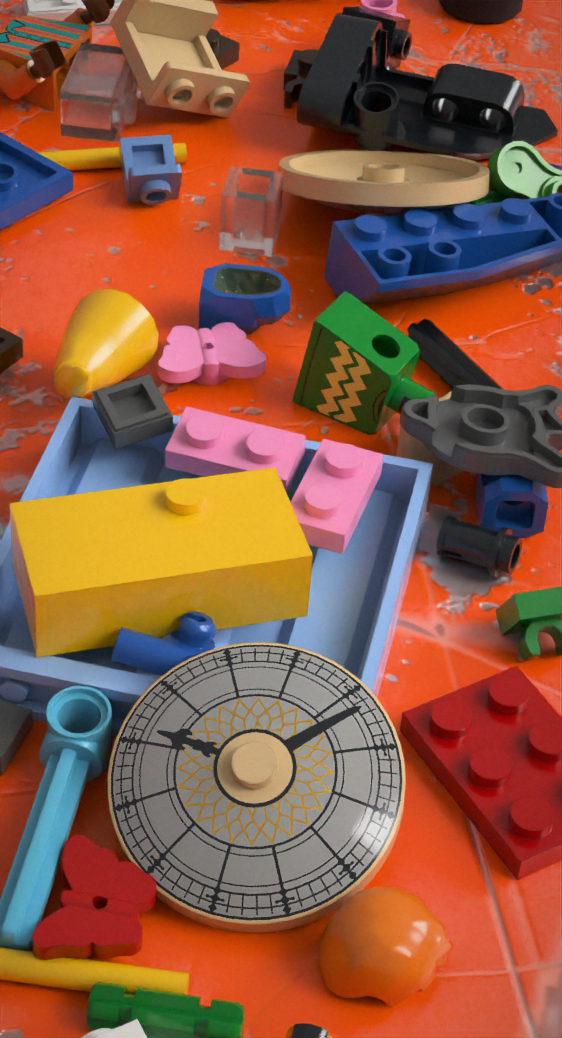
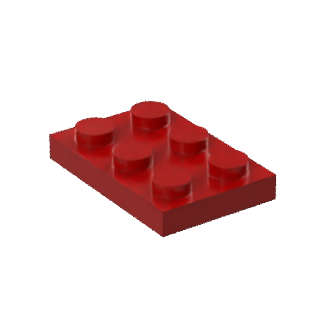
[400,666,562,880]

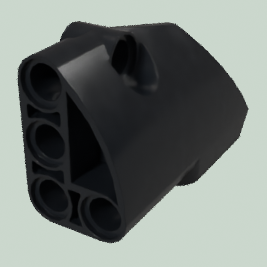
[297,13,558,160]

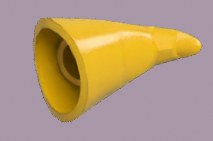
[53,289,159,399]

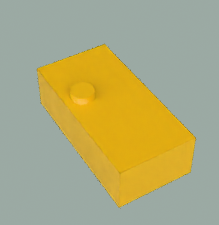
[10,467,313,658]

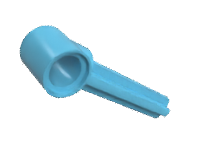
[0,686,113,951]

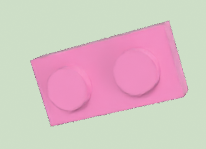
[165,406,306,494]
[291,439,384,554]

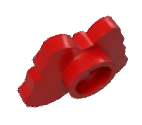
[32,834,157,960]

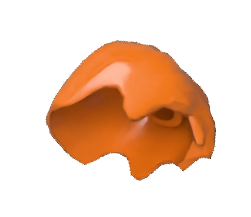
[318,886,452,1007]

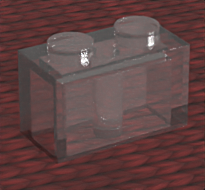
[60,42,144,143]

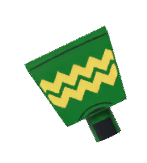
[292,291,438,435]

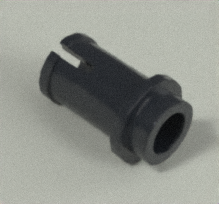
[436,516,522,577]

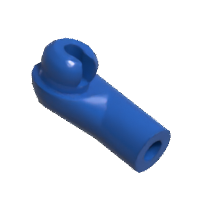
[111,612,216,676]

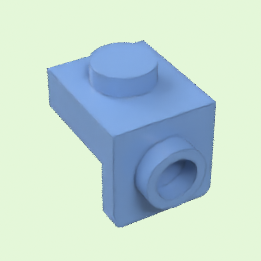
[119,134,182,205]

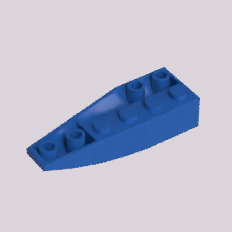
[324,193,562,305]

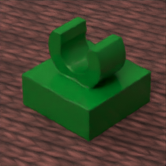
[496,587,562,661]

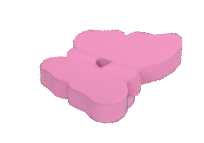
[158,322,267,385]

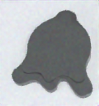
[400,384,562,488]

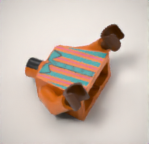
[0,0,115,111]

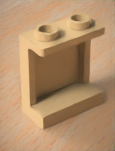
[110,0,250,118]

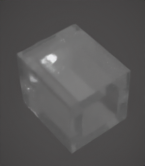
[219,166,283,257]

